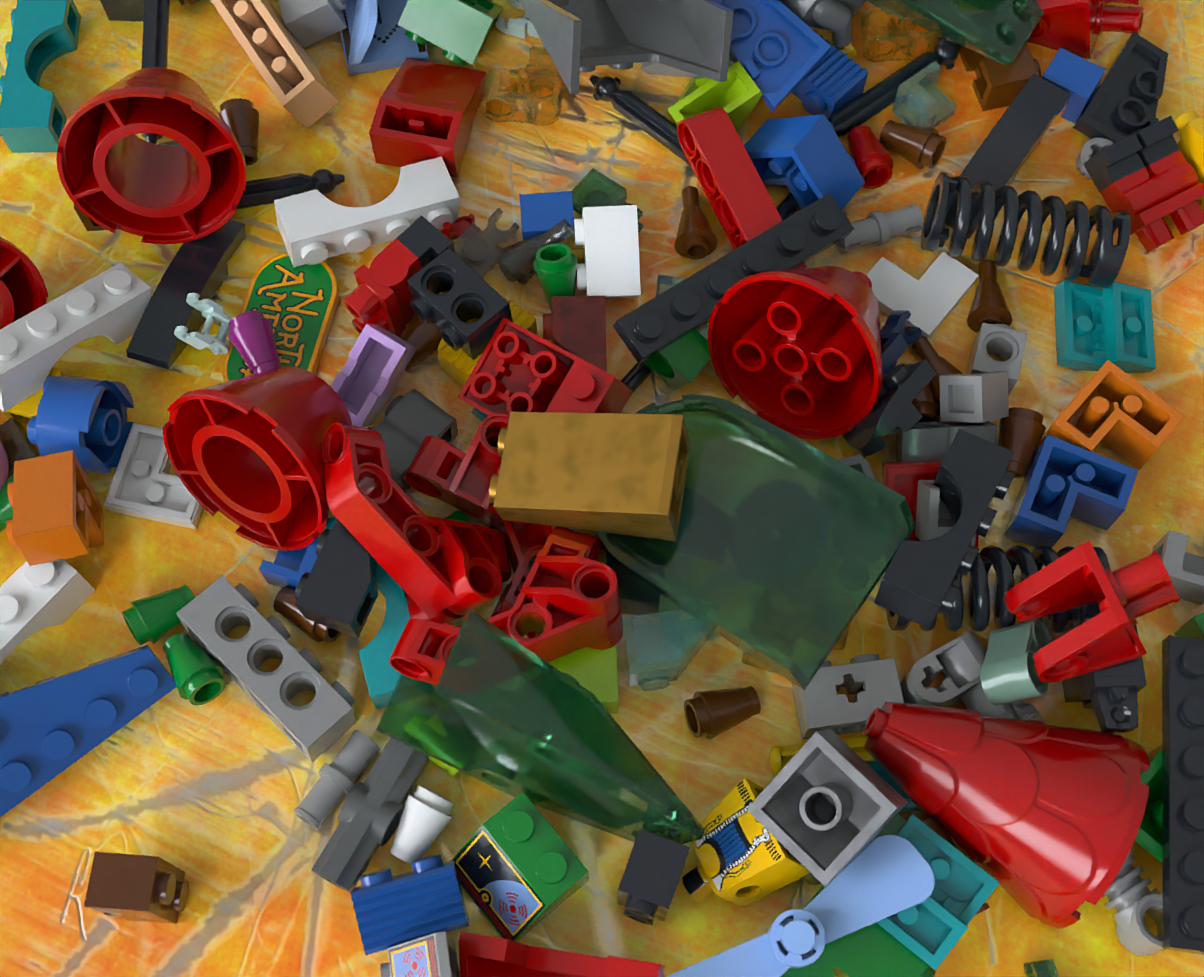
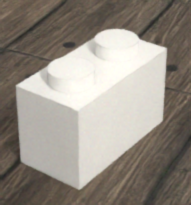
[574,205,641,300]

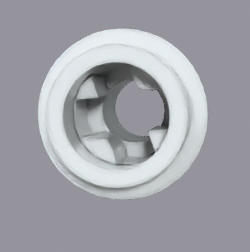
[390,785,454,864]

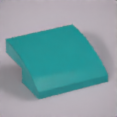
[1054,280,1156,373]
[876,814,999,970]

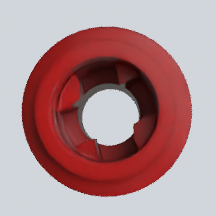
[847,125,894,189]

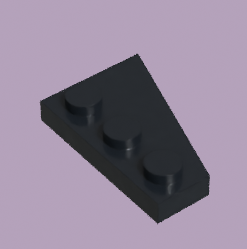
[1073,32,1168,143]

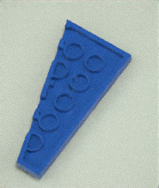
[0,645,177,817]

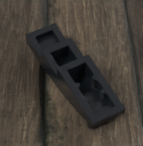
[945,74,1071,239]
[126,220,246,369]

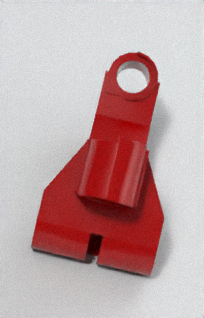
[403,413,553,639]
[321,422,512,625]
[389,526,624,695]

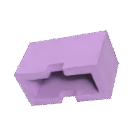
[331,324,417,428]

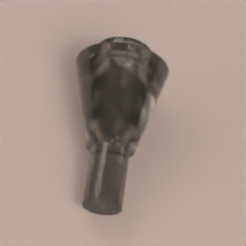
[498,219,574,285]

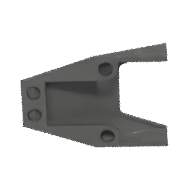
[520,0,734,94]

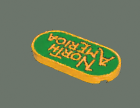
[222,252,339,382]

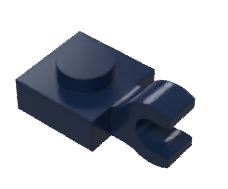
[880,310,922,378]

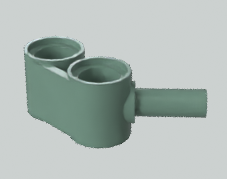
[980,618,1054,706]

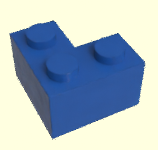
[744,114,865,210]
[1004,435,1138,548]

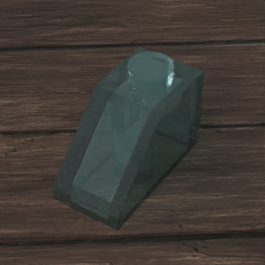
[622,605,720,691]

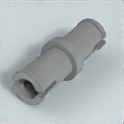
[835,204,923,253]
[293,730,380,831]

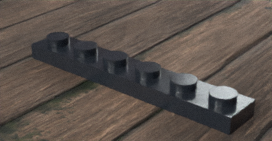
[613,193,854,364]
[1162,635,1204,955]

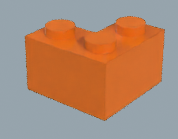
[1039,360,1185,470]
[6,450,104,566]

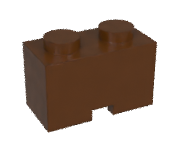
[958,10,1041,111]
[84,852,189,924]

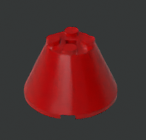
[708,266,883,440]

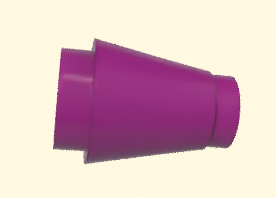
[228,310,281,374]

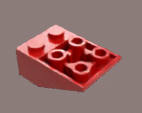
[369,58,487,178]
[457,317,633,416]

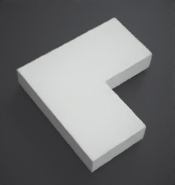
[867,252,979,340]
[103,423,203,529]

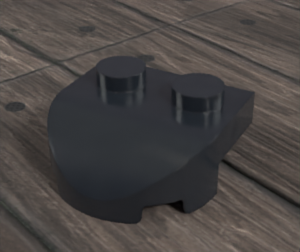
[842,359,937,457]

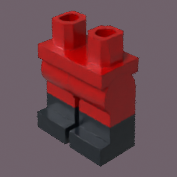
[1083,116,1204,252]
[343,216,455,337]

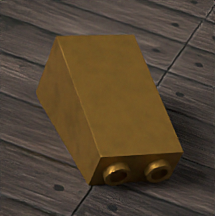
[489,412,691,541]

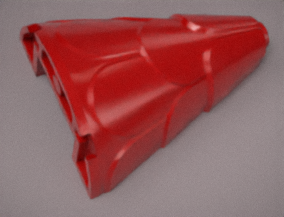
[863,701,1150,929]

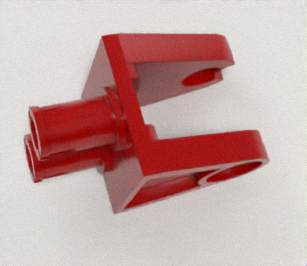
[1012,0,1144,59]
[1004,541,1180,683]

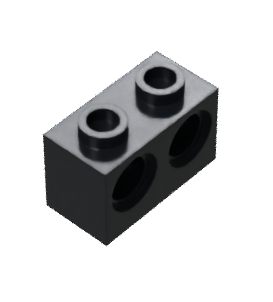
[407,248,513,360]
[617,829,690,925]

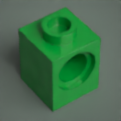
[643,329,711,390]

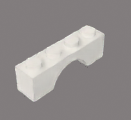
[274,156,459,267]
[0,262,151,412]
[0,559,95,665]

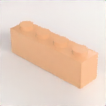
[211,0,340,128]

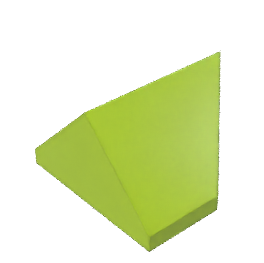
[668,61,762,133]

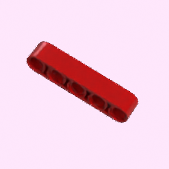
[677,107,807,269]

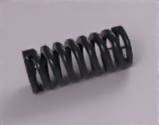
[921,172,1131,289]
[885,544,1110,633]

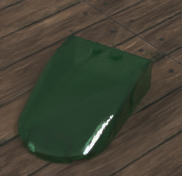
[596,394,916,691]

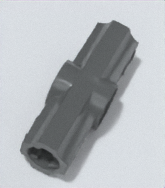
[312,736,430,893]

